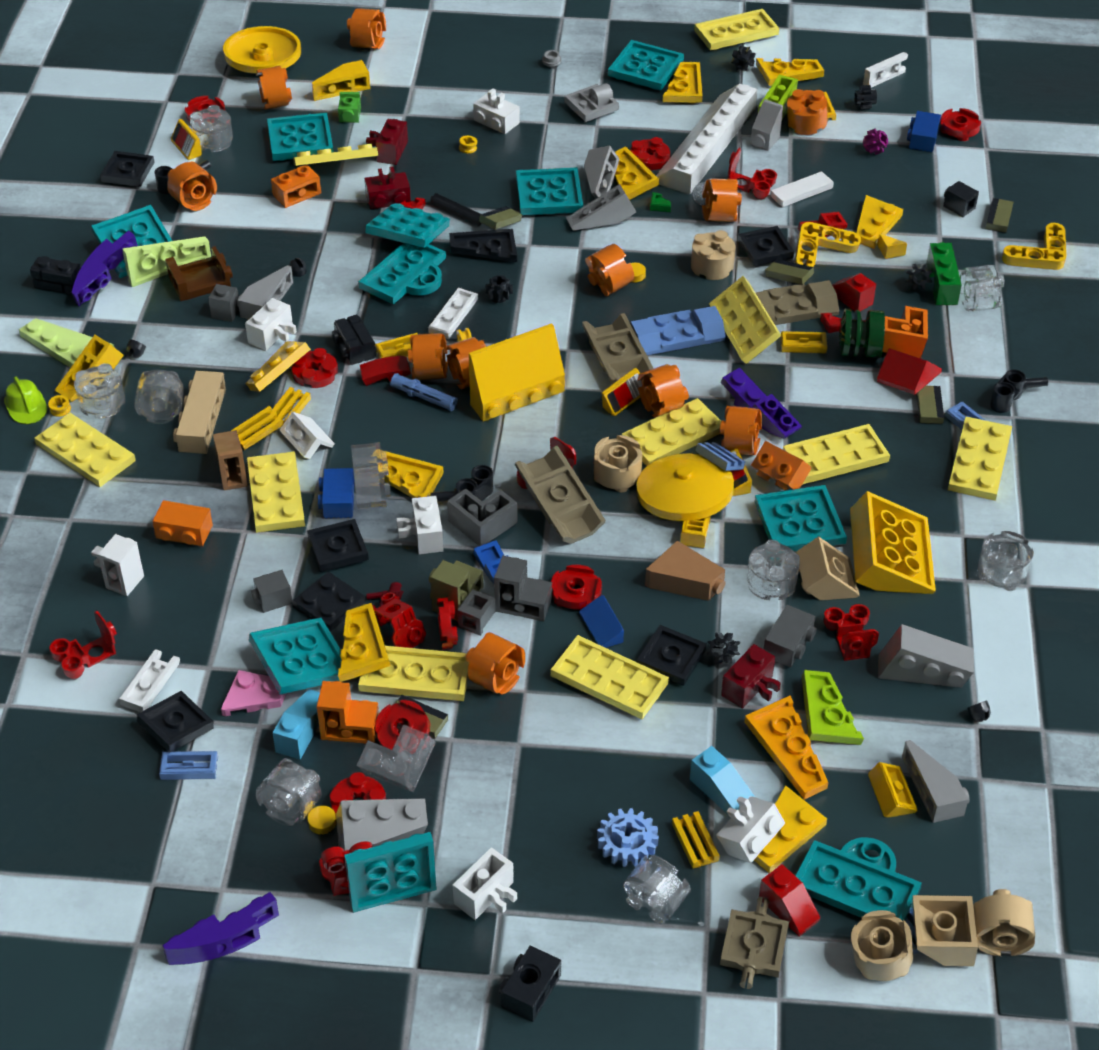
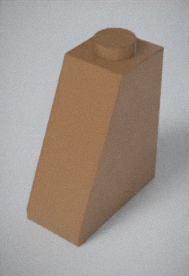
[213,430,248,491]
[645,541,726,601]

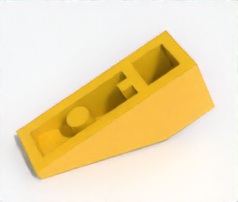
[312,60,370,101]
[55,334,124,402]

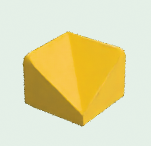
[877,234,907,259]

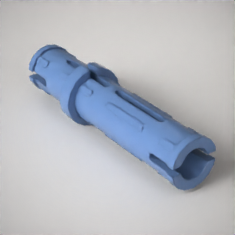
[390,373,458,411]

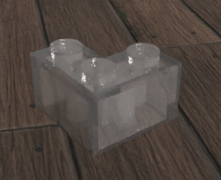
[351,442,391,510]
[356,725,436,792]

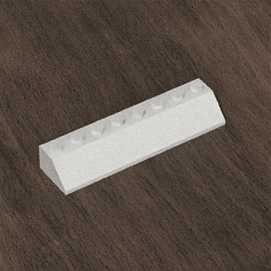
[656,84,757,195]

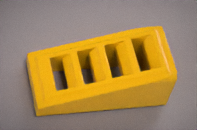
[680,516,711,548]

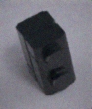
[30,256,81,295]
[332,314,376,365]

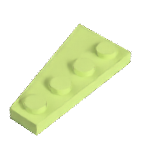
[122,237,211,287]
[19,318,114,368]

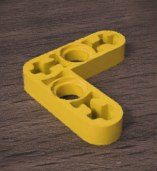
[794,222,861,268]
[1002,223,1066,270]

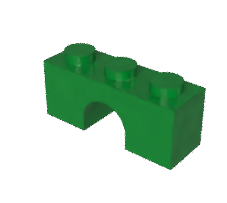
[926,242,962,305]

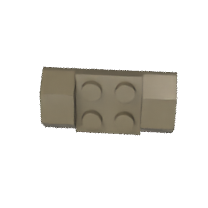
[755,280,839,325]
[582,313,654,384]
[515,445,606,544]

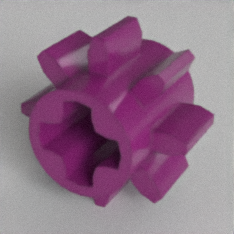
[863,128,888,155]

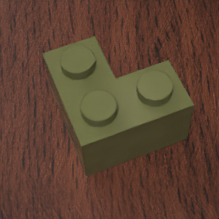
[429,560,484,621]

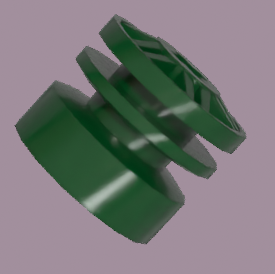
[839,309,885,358]

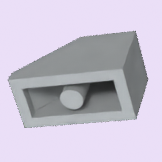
[751,99,783,151]

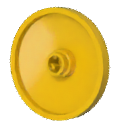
[223,26,301,73]
[636,453,734,521]

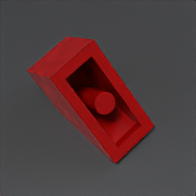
[832,273,876,312]
[759,864,821,937]

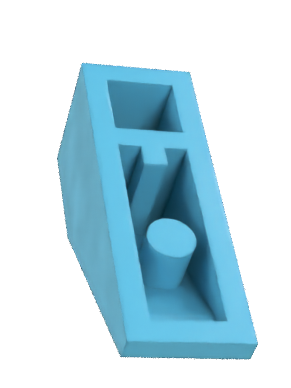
[273,689,320,760]
[690,746,755,814]

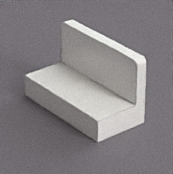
[280,412,335,459]

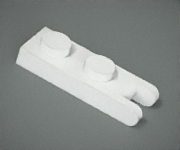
[863,52,908,87]
[119,650,180,712]

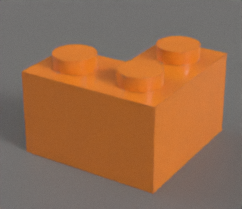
[883,306,928,358]
[317,681,379,744]

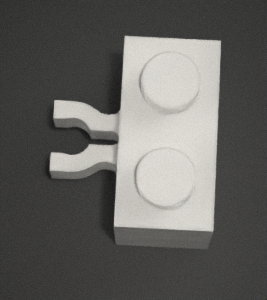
[473,89,520,134]
[245,298,297,351]
[396,496,444,554]
[91,534,144,596]
[716,796,785,863]
[453,847,517,920]

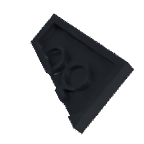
[449,229,517,262]

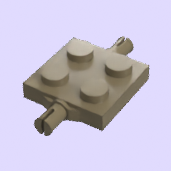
[720,897,789,989]

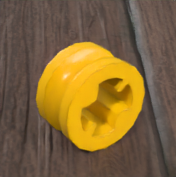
[459,135,477,154]
[456,328,472,342]
[48,395,71,417]

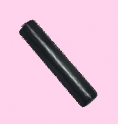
[431,193,482,226]

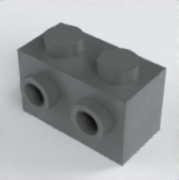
[764,605,817,668]

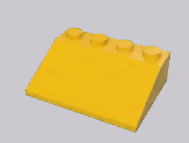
[469,323,565,422]
[850,491,936,594]

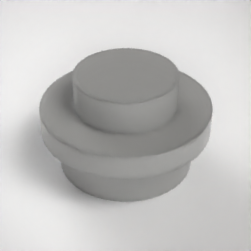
[542,50,561,68]

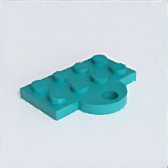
[358,243,446,304]
[796,837,922,922]

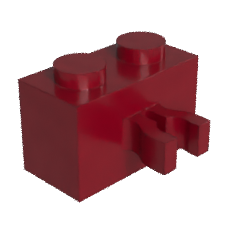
[366,119,408,165]
[364,167,411,209]
[721,644,781,709]

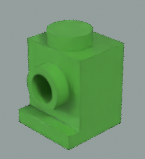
[338,92,361,123]

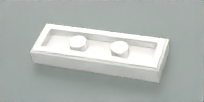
[771,171,834,207]
[428,288,478,339]

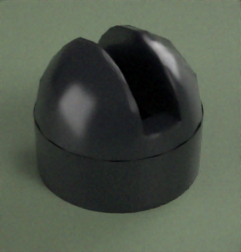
[289,258,307,277]
[126,339,146,358]
[967,700,991,722]

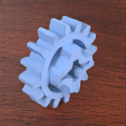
[597,808,659,867]

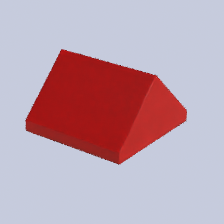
[877,348,942,395]

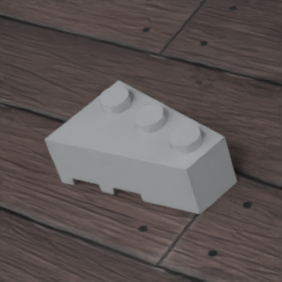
[878,624,974,688]
[336,799,428,851]

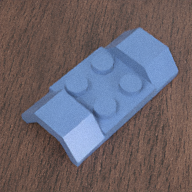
[630,306,726,355]

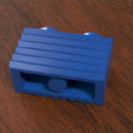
[907,111,941,152]
[318,468,354,519]

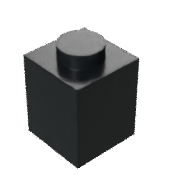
[943,181,979,217]

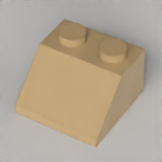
[796,536,859,600]
[912,895,978,966]

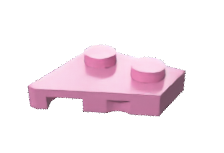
[221,670,287,716]

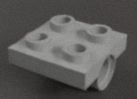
[564,83,619,122]

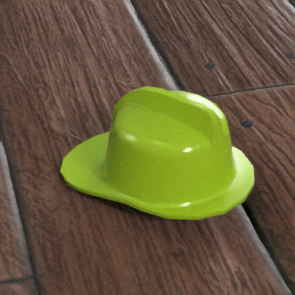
[4,376,47,424]

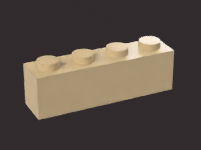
[173,371,226,454]

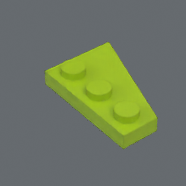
[801,670,864,745]

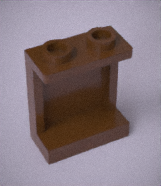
[165,246,233,301]

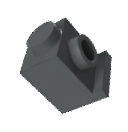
[458,589,495,636]

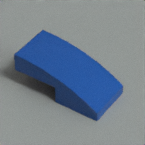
[473,540,509,584]

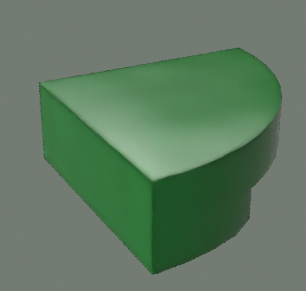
[650,192,671,212]

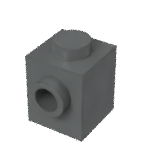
[208,284,239,322]
[251,570,293,613]

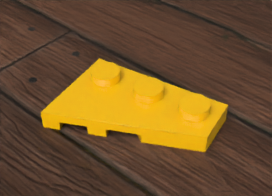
[756,58,824,86]
[663,62,702,103]
[615,146,659,200]
[856,195,903,249]
[246,341,311,392]
[367,449,444,498]
[338,603,391,682]
[754,785,827,873]

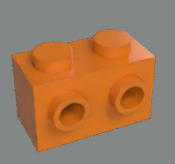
[271,165,321,208]
[751,441,812,491]
[152,500,213,546]

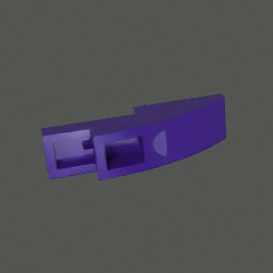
[72,230,138,306]
[721,368,802,439]
[162,892,279,965]

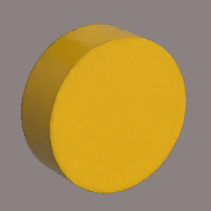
[631,263,646,282]
[308,806,336,834]

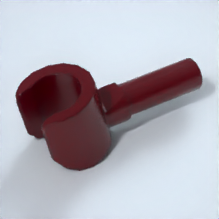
[366,582,404,600]

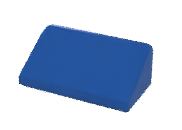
[579,595,624,648]

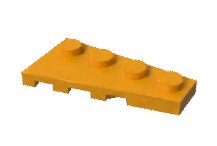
[745,696,828,800]

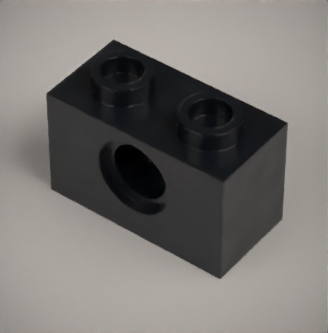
[499,945,562,1022]

